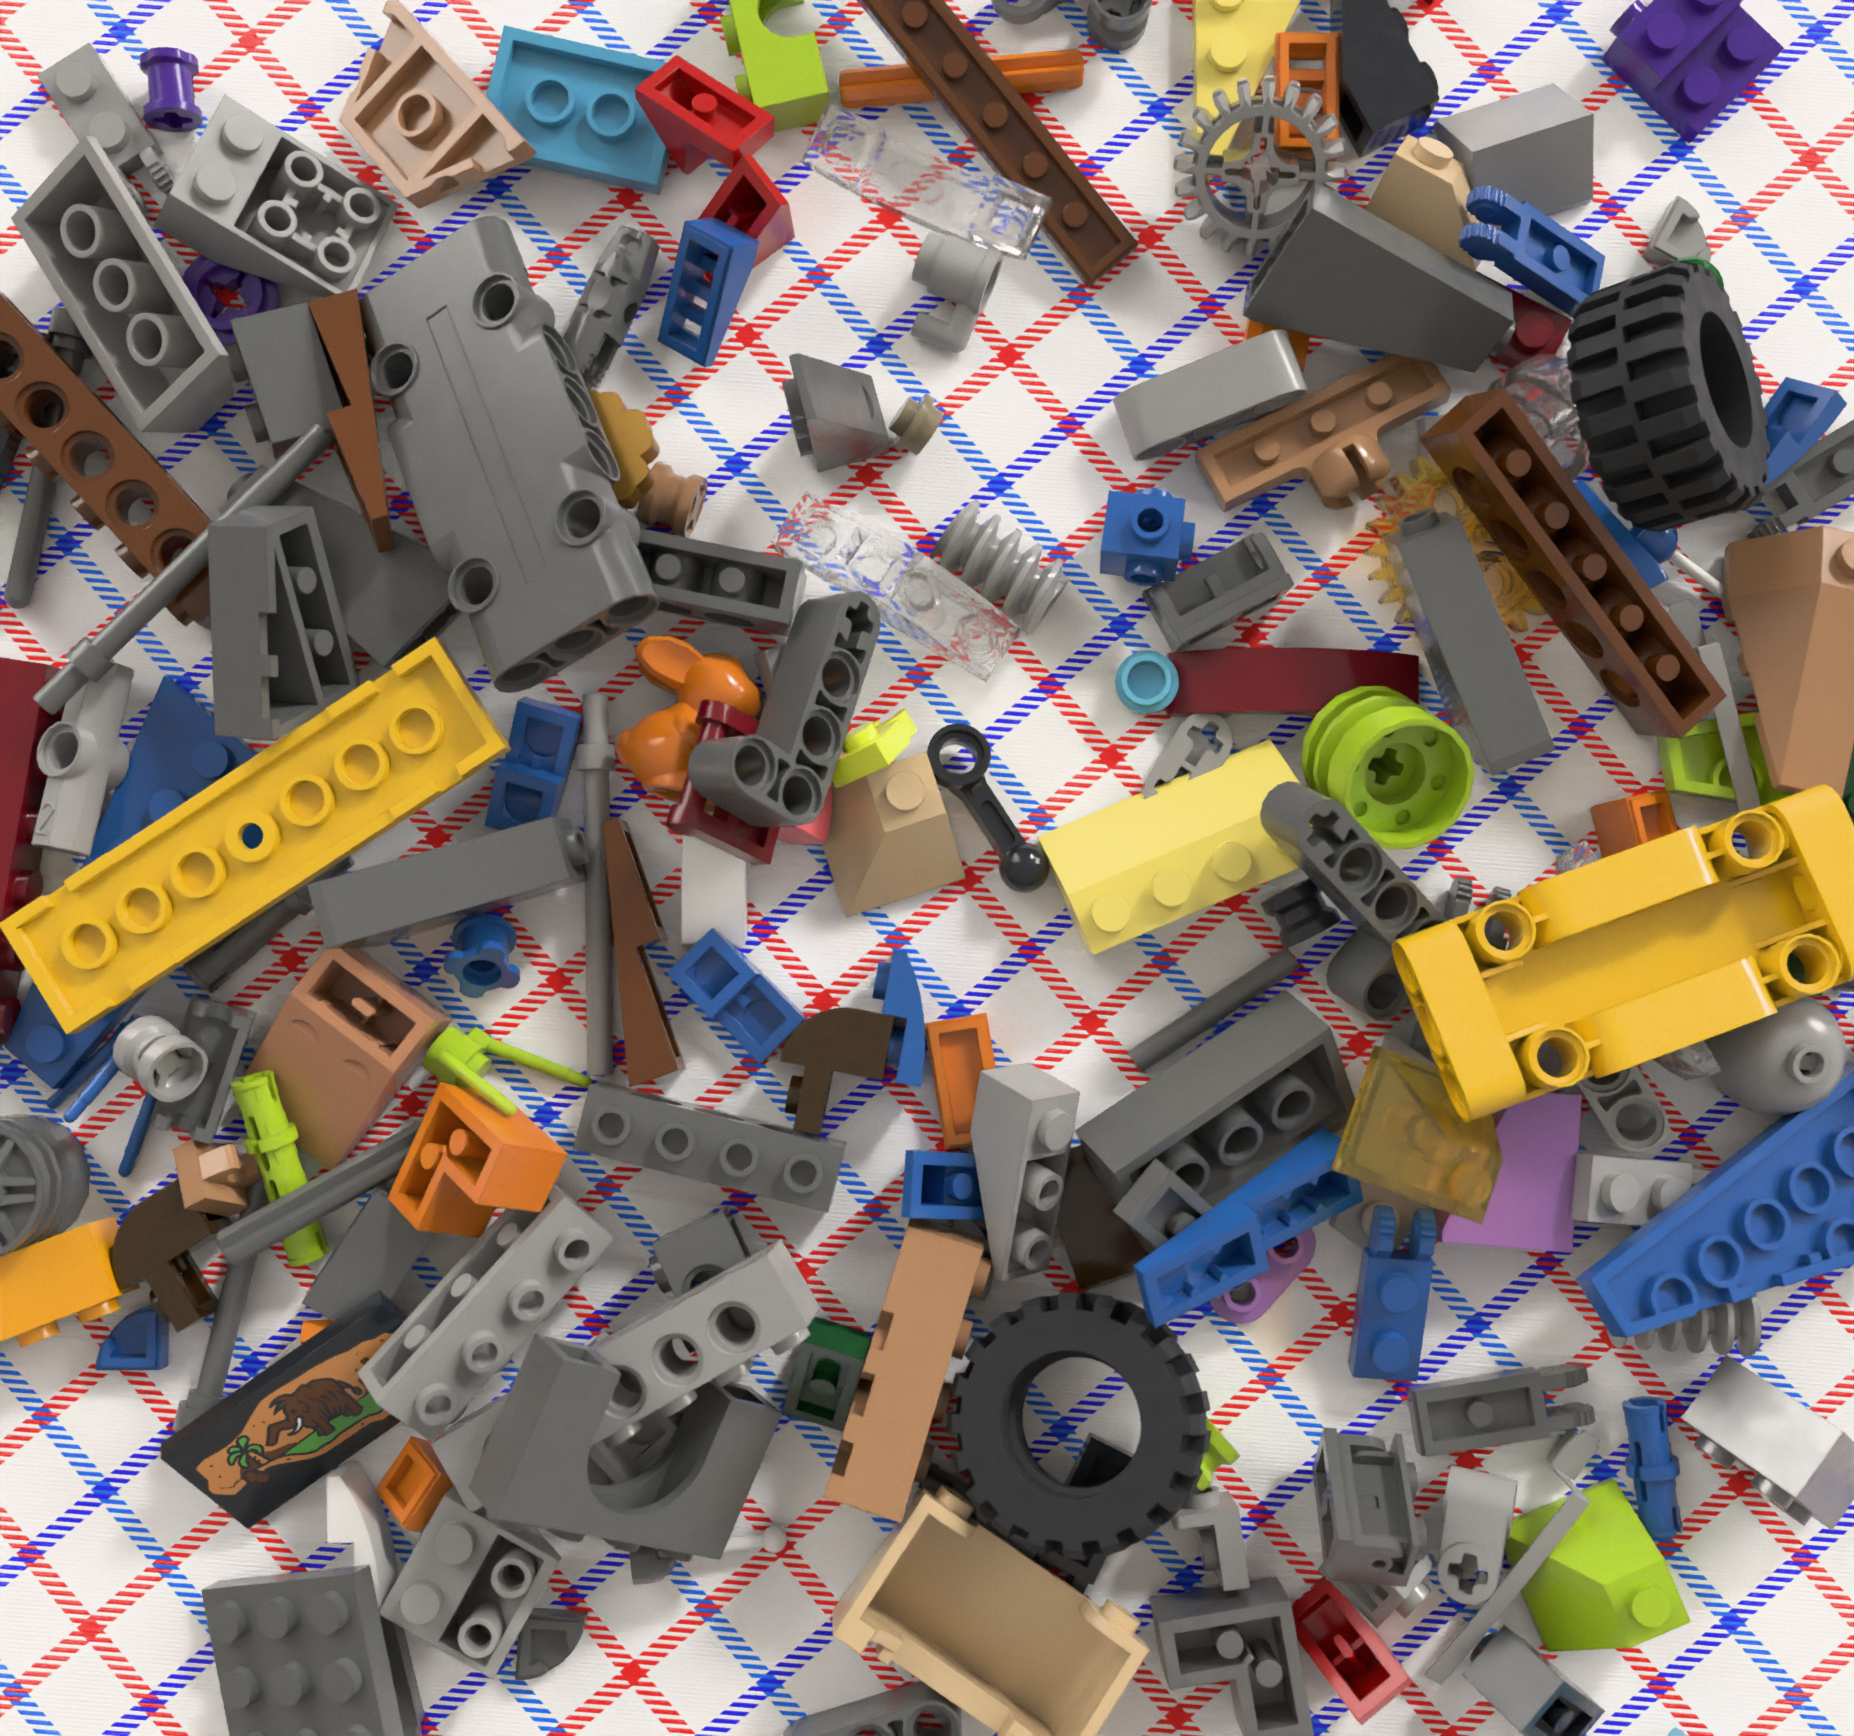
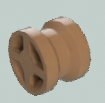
[637,461,708,538]

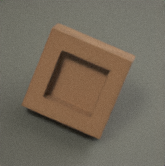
[173,1139,262,1217]

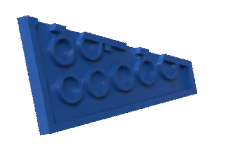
[5,676,263,1089]
[1575,1064,1854,1337]

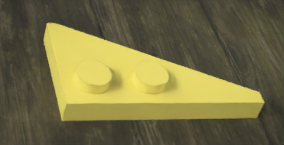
[1192,0,1301,182]

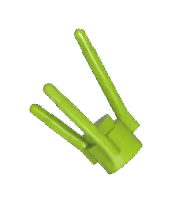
[422,1026,592,1116]

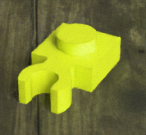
[832,708,917,789]

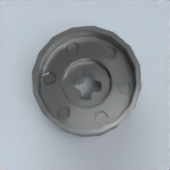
[0,1114,90,1256]

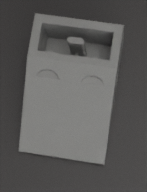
[154,94,399,298]

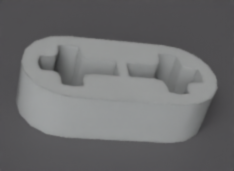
[1141,713,1233,799]

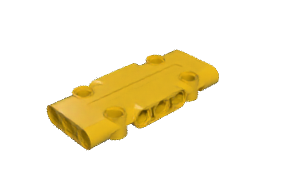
[1392,784,1854,1123]

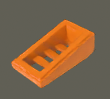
[1270,32,1339,173]

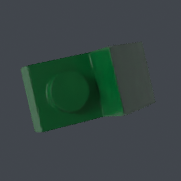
[782,1317,871,1432]

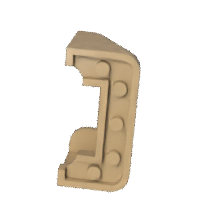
[832,1484,1149,1736]

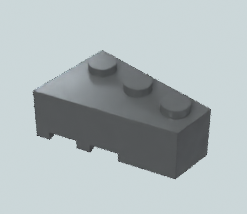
[207,506,360,741]

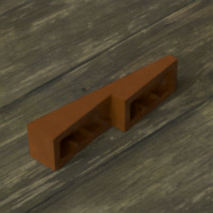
[307,288,394,553]
[602,817,686,1087]

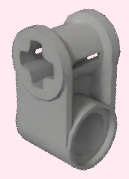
[1437,1465,1518,1605]

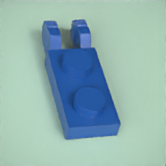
[1458,186,1606,317]
[1348,1205,1437,1382]

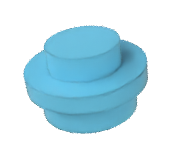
[1115,650,1179,714]

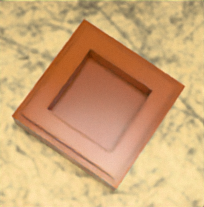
[375,1436,453,1533]

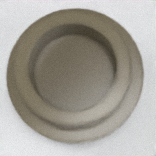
[888,393,944,456]

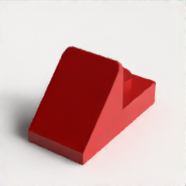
[635,55,774,175]

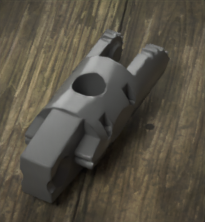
[563,226,660,390]

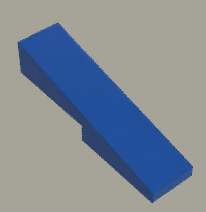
[1134,1126,1364,1328]

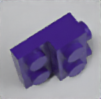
[1601,0,1784,144]

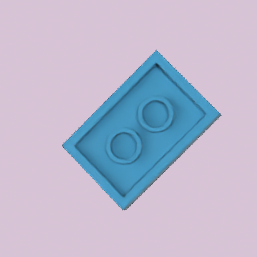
[486,25,670,195]

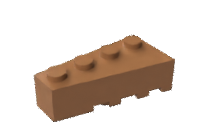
[823,1218,992,1523]

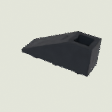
[1330,0,1440,159]

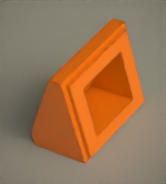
[1591,789,1678,859]

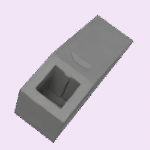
[970,1063,1081,1282]

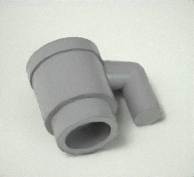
[911,232,1003,353]

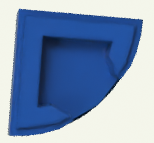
[95,1304,169,1370]

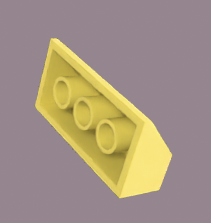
[1037,739,1313,955]

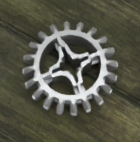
[1173,75,1347,257]

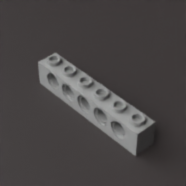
[431,1239,821,1514]

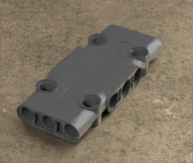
[359,216,659,693]

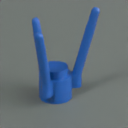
[47,1013,157,1177]

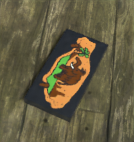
[161,1290,408,1529]

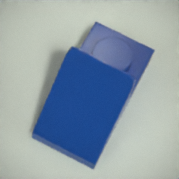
[901,1149,985,1220]

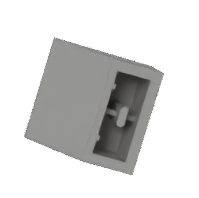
[379,1486,562,1679]

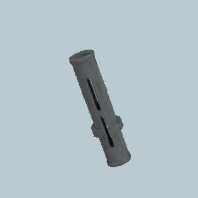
[183,856,355,994]

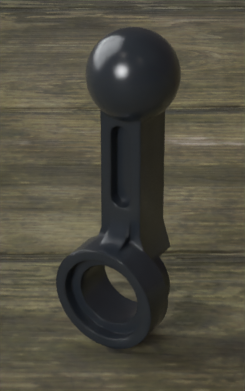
[926,723,1050,893]

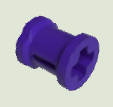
[139,47,203,132]

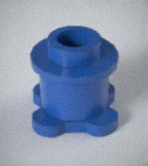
[443,913,520,998]

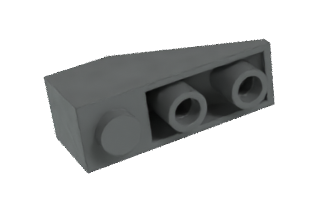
[782,353,890,473]

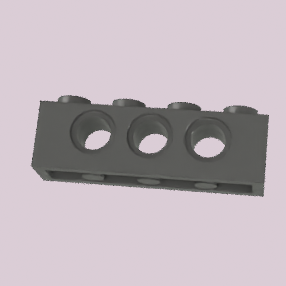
[637,528,807,637]
[573,1081,847,1212]

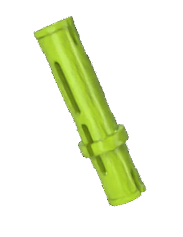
[231,1070,330,1267]

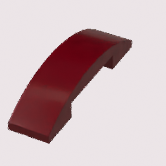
[1166,648,1419,718]

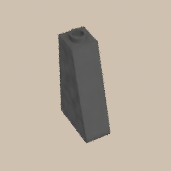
[1243,181,1516,373]
[217,465,462,671]
[1382,508,1556,776]
[307,816,590,949]

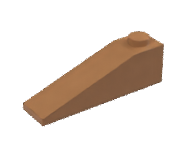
[1721,526,1854,799]

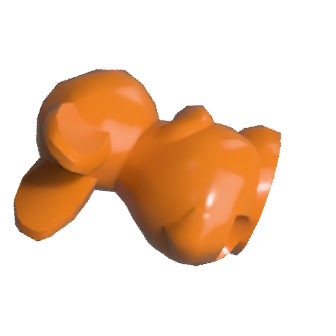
[614,636,763,808]

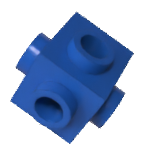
[1100,488,1196,586]

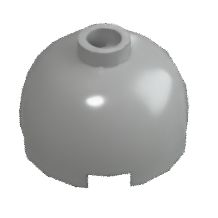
[1703,996,1847,1116]

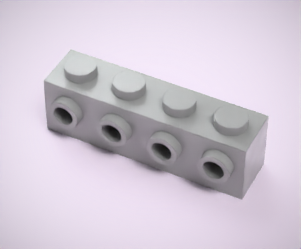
[357,1184,615,1443]

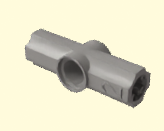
[31,663,134,857]

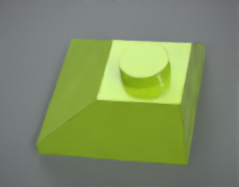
[1504,1477,1691,1652]

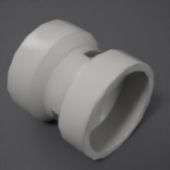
[113,1015,208,1102]

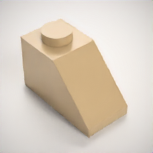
[1365,134,1481,272]

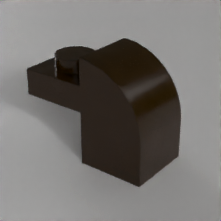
[780,1007,895,1135]
[112,1179,232,1333]

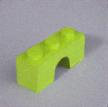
[720,0,832,133]

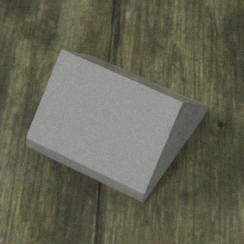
[1433,83,1594,230]

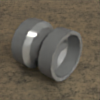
[1086,0,1152,51]

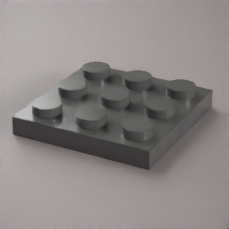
[201,1565,404,1736]

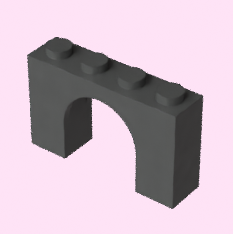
[468,1333,782,1562]

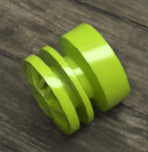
[1300,686,1475,849]

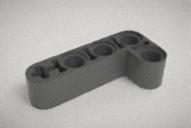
[688,591,881,828]
[1260,781,1447,1021]

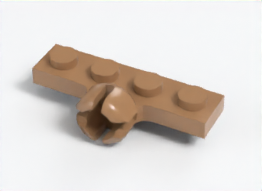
[1195,354,1452,513]

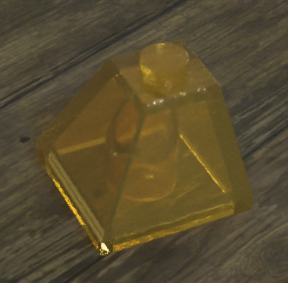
[1331,1045,1503,1224]

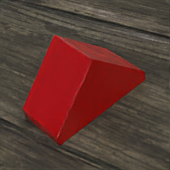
[698,154,795,283]
[1292,1578,1413,1725]

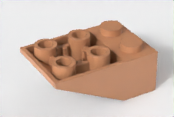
[233,948,453,1170]

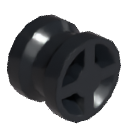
[1260,878,1342,949]

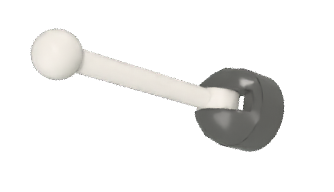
[630,1526,787,1585]

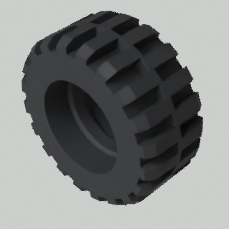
[1567,260,1770,532]
[947,1292,1211,1559]

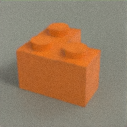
[387,1083,568,1238]

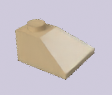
[822,751,966,918]

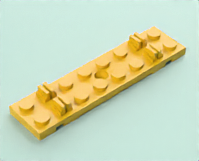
[0,637,512,1035]

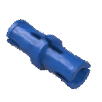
[1622,1396,1683,1538]

